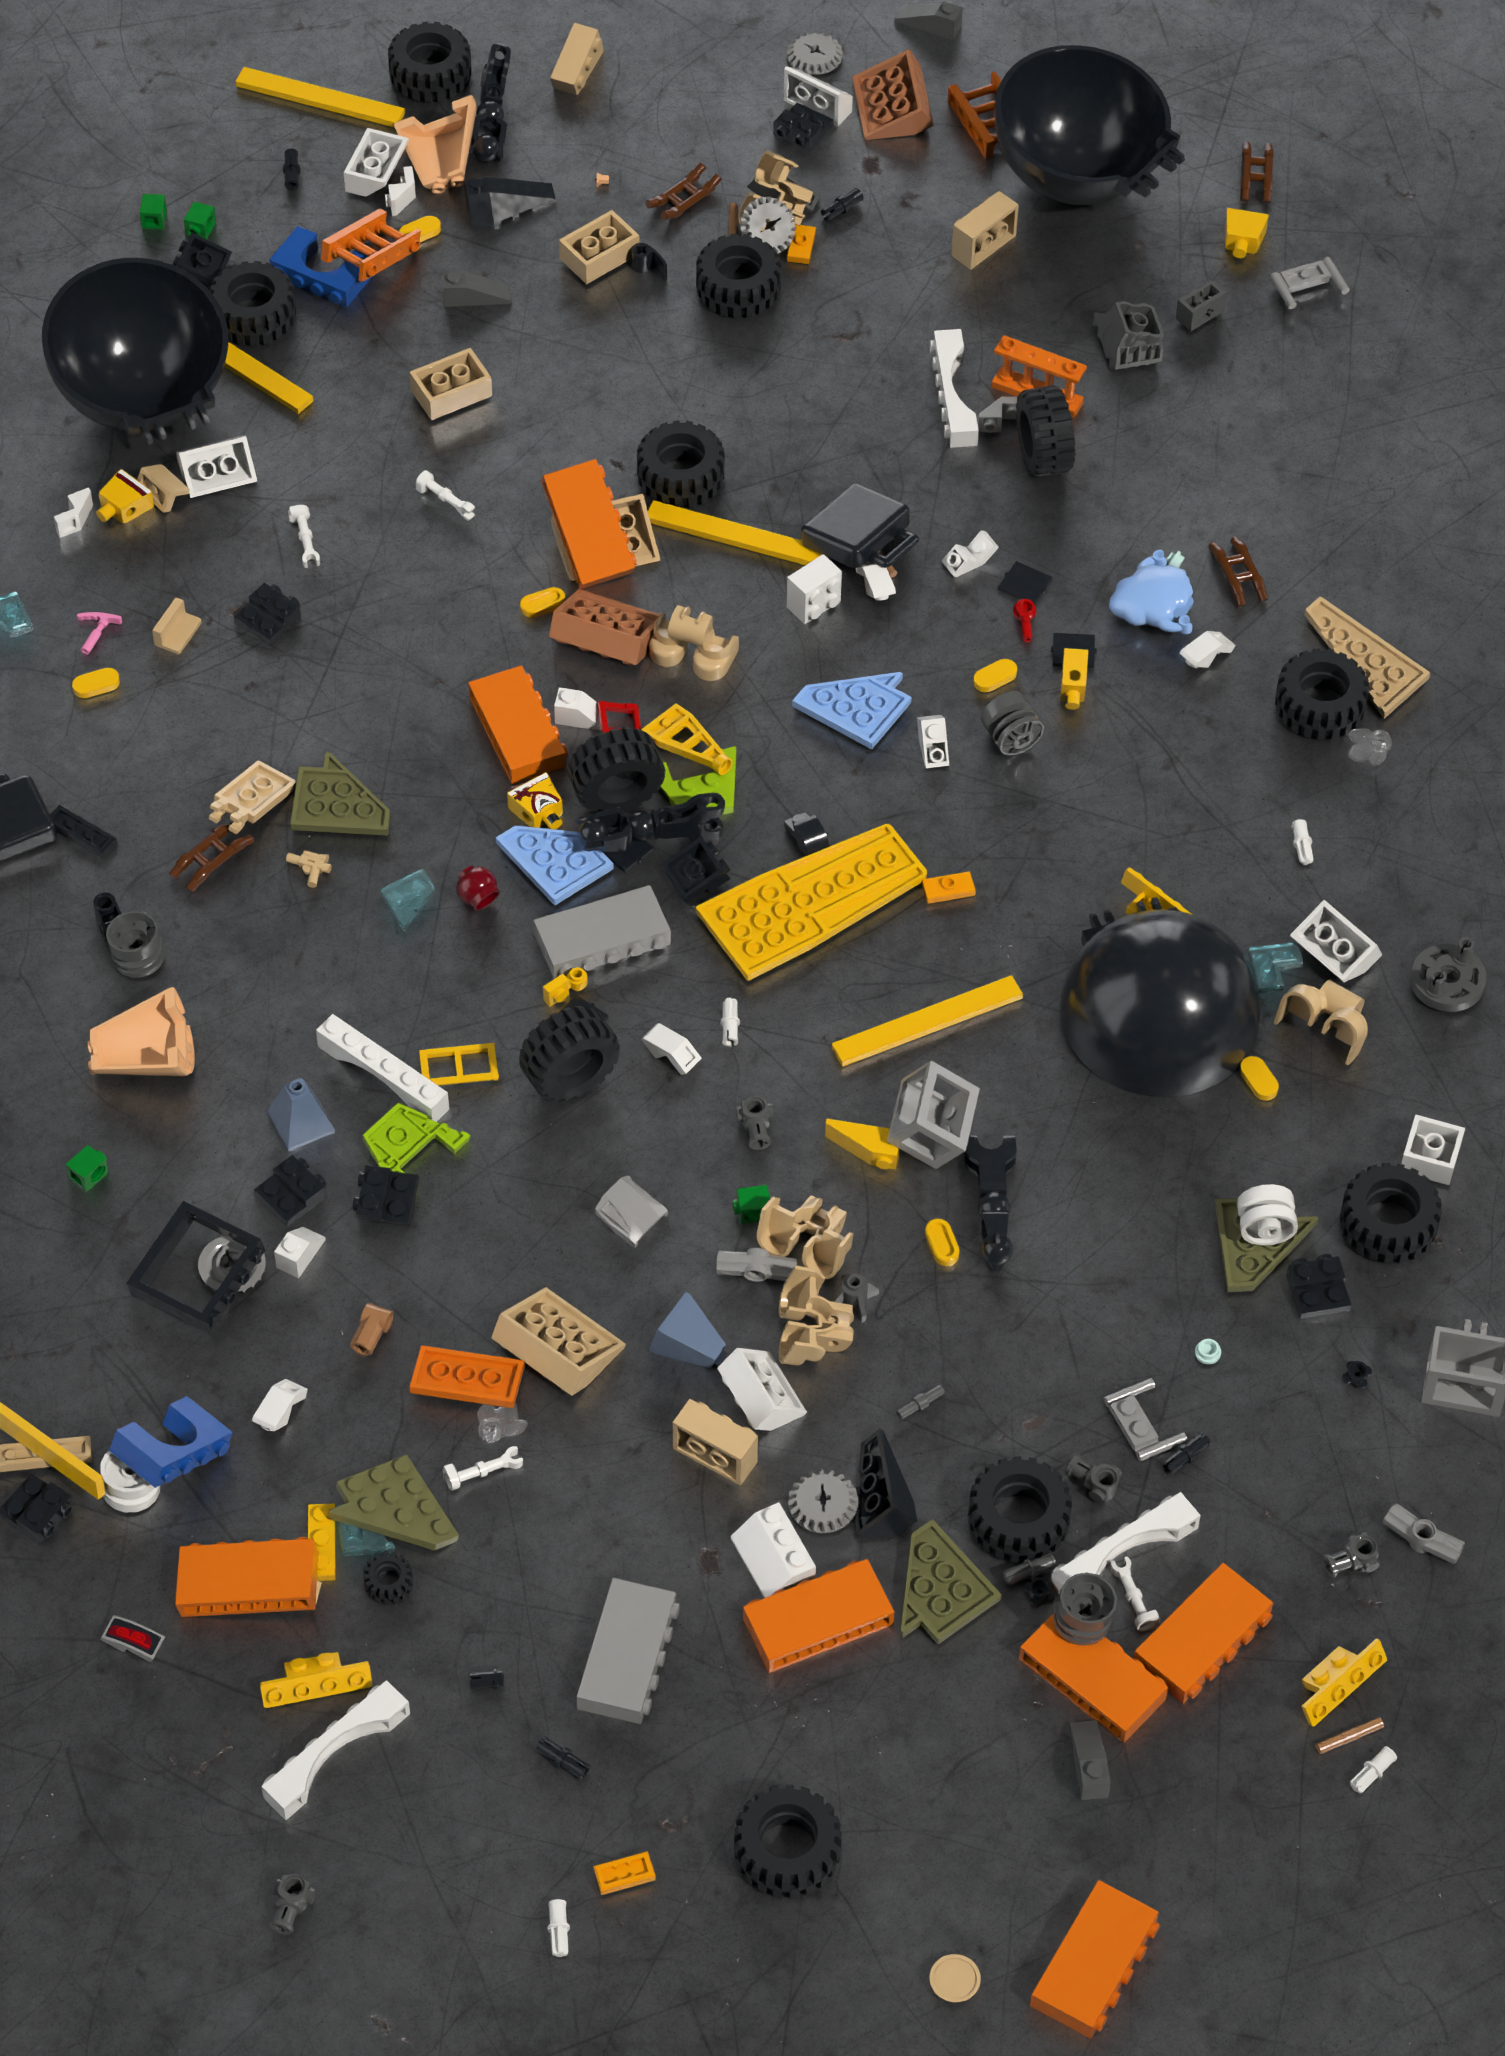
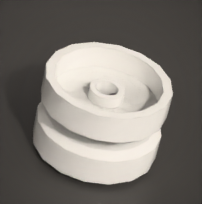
[1237,1184,1298,1245]
[101,1451,160,1513]

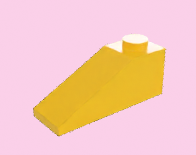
[825,1118,900,1170]

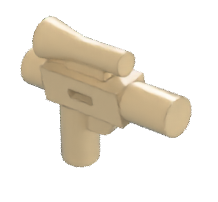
[286,850,332,888]

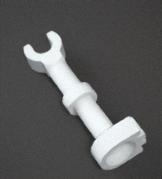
[416,470,475,521]
[288,505,320,568]
[443,1446,523,1491]
[1111,1557,1160,1632]

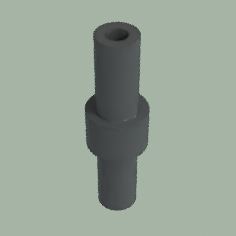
[896,1385,945,1420]

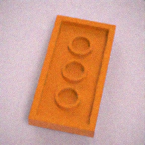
[410,1345,525,1408]

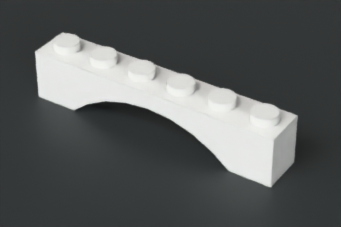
[930,329,979,448]
[316,1014,449,1122]
[1050,1492,1201,1596]
[261,1680,410,1820]

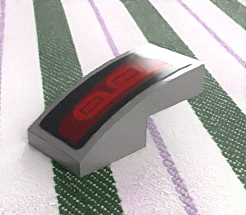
[100,1615,165,1663]

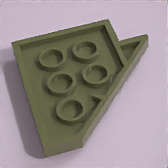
[290,752,391,836]
[1215,1198,1318,1292]
[328,1454,459,1551]
[900,1519,1002,1644]

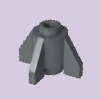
[830,1273,879,1322]

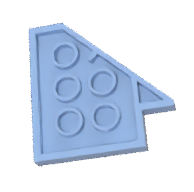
[792,672,912,749]
[496,826,613,906]

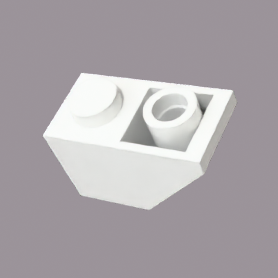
[917,715,950,768]

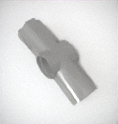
[716,1248,797,1282]
[1383,1504,1465,1564]

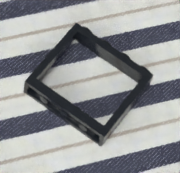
[126,1201,265,1334]

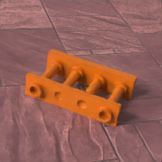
[948,71,1002,159]
[321,208,421,282]
[991,335,1087,418]

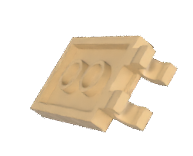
[209,760,297,834]

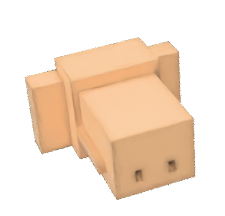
[595,173,609,187]

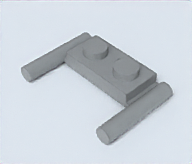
[1270,257,1350,309]
[1104,1378,1188,1461]

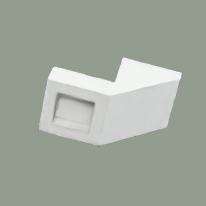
[385,166,416,216]
[978,396,1017,433]
[54,487,93,538]
[942,530,999,577]
[856,561,896,600]
[1180,631,1236,668]
[641,1023,702,1075]
[252,1379,308,1431]

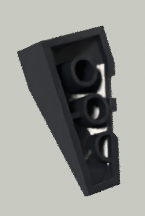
[464,177,556,230]
[854,1429,918,1539]

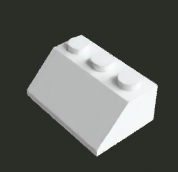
[784,66,853,127]
[344,128,409,197]
[176,435,257,498]
[1290,900,1382,982]
[717,1348,807,1431]
[731,1502,816,1598]

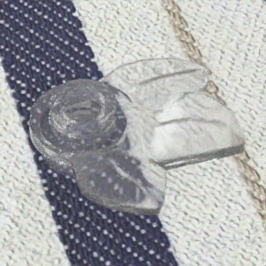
[1347,728,1392,766]
[477,1403,528,1443]

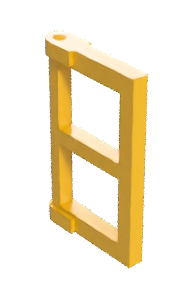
[419,1043,500,1086]

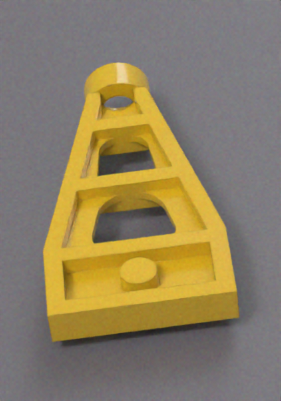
[641,703,733,775]

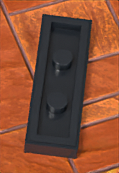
[50,805,117,858]

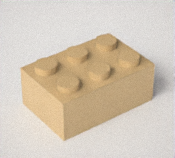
[951,191,1019,270]
[559,210,639,284]
[409,348,492,420]
[673,1399,758,1486]

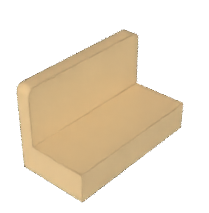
[137,464,190,513]
[152,597,202,654]

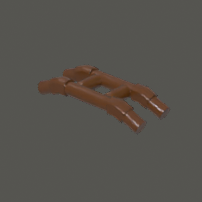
[1240,142,1273,204]
[645,162,722,220]
[1208,536,1268,607]
[169,821,254,893]

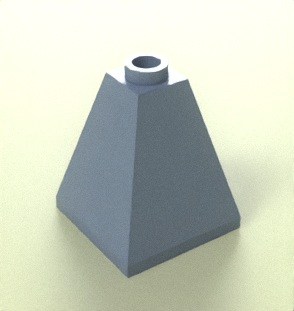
[268,1078,335,1152]
[648,1292,727,1368]

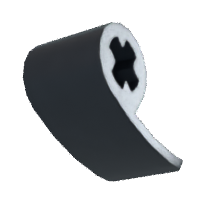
[631,243,667,281]

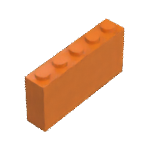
[541,459,637,590]
[468,665,568,785]
[175,1537,319,1617]
[743,1559,895,1673]
[1134,1563,1273,1704]
[1019,1613,1168,1744]
[1030,1880,1160,2039]

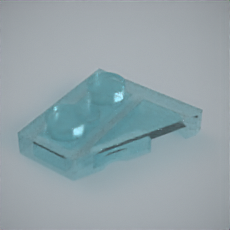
[0,591,34,638]
[380,869,435,931]
[337,1505,395,1556]

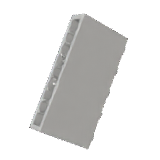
[534,885,671,979]
[577,1578,680,1724]

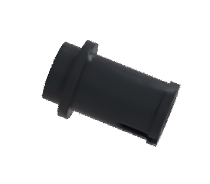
[469,1667,504,1690]

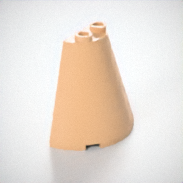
[394,95,477,194]
[87,987,195,1077]

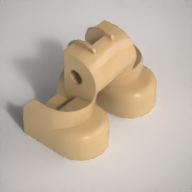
[738,150,813,232]
[649,605,739,681]
[1274,980,1368,1065]
[757,1195,854,1279]
[778,1265,854,1366]

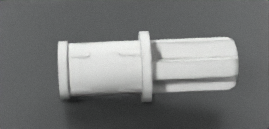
[1291,819,1313,865]
[720,997,740,1047]
[1350,1746,1397,1794]
[547,1899,570,1957]

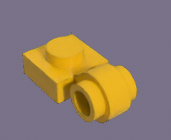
[543,967,588,1007]

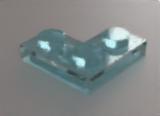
[1248,942,1303,993]

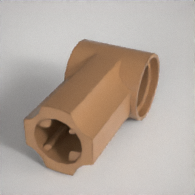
[350,1303,394,1357]

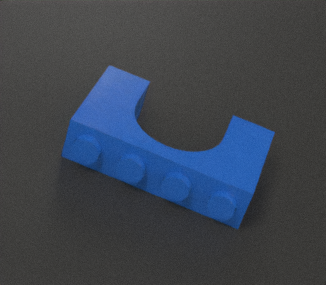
[269,226,373,307]
[109,1396,233,1488]

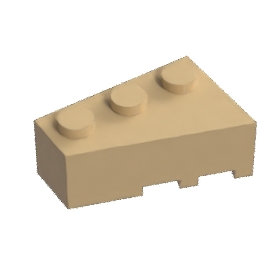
[550,23,604,95]

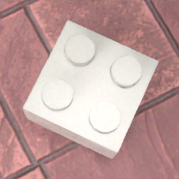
[787,554,842,624]
[1401,1115,1465,1185]

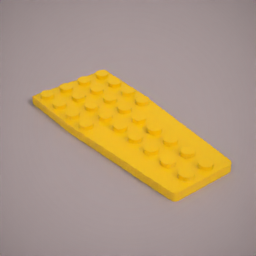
[696,824,927,981]

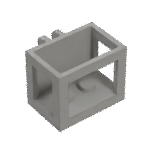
[887,1060,980,1169]
[1421,1319,1505,1417]

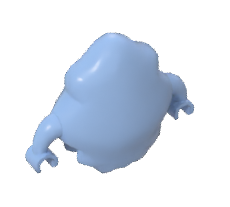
[1109,550,1194,634]

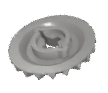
[787,31,843,75]
[740,197,796,253]
[198,1236,266,1293]
[788,1468,858,1533]

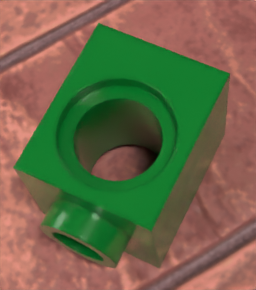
[140,194,167,230]
[184,201,216,239]
[66,1145,108,1192]
[732,1185,770,1224]

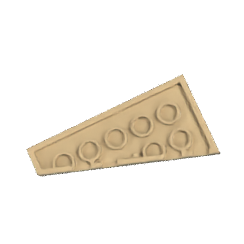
[1304,596,1430,719]

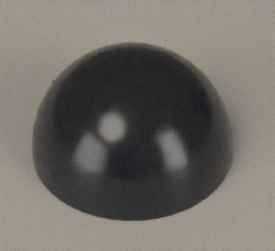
[994,45,1185,205]
[42,257,228,445]
[1060,897,1261,1097]

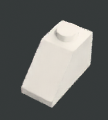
[554,688,607,731]
[274,1227,326,1279]

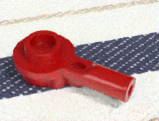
[1013,599,1036,642]

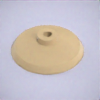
[929,1954,981,2002]

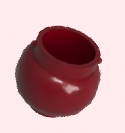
[456,865,500,911]

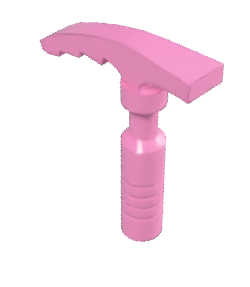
[77,612,122,655]

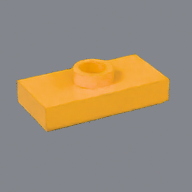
[787,224,816,264]
[922,871,976,904]
[593,1851,656,1895]

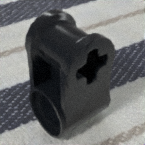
[93,892,122,942]

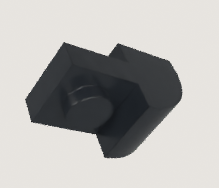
[784,812,830,856]

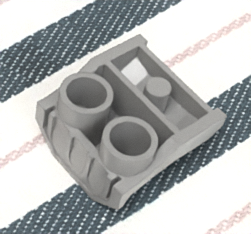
[595,1175,668,1248]

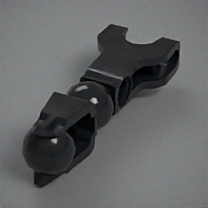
[469,43,511,162]
[577,793,725,852]
[964,1134,1017,1271]

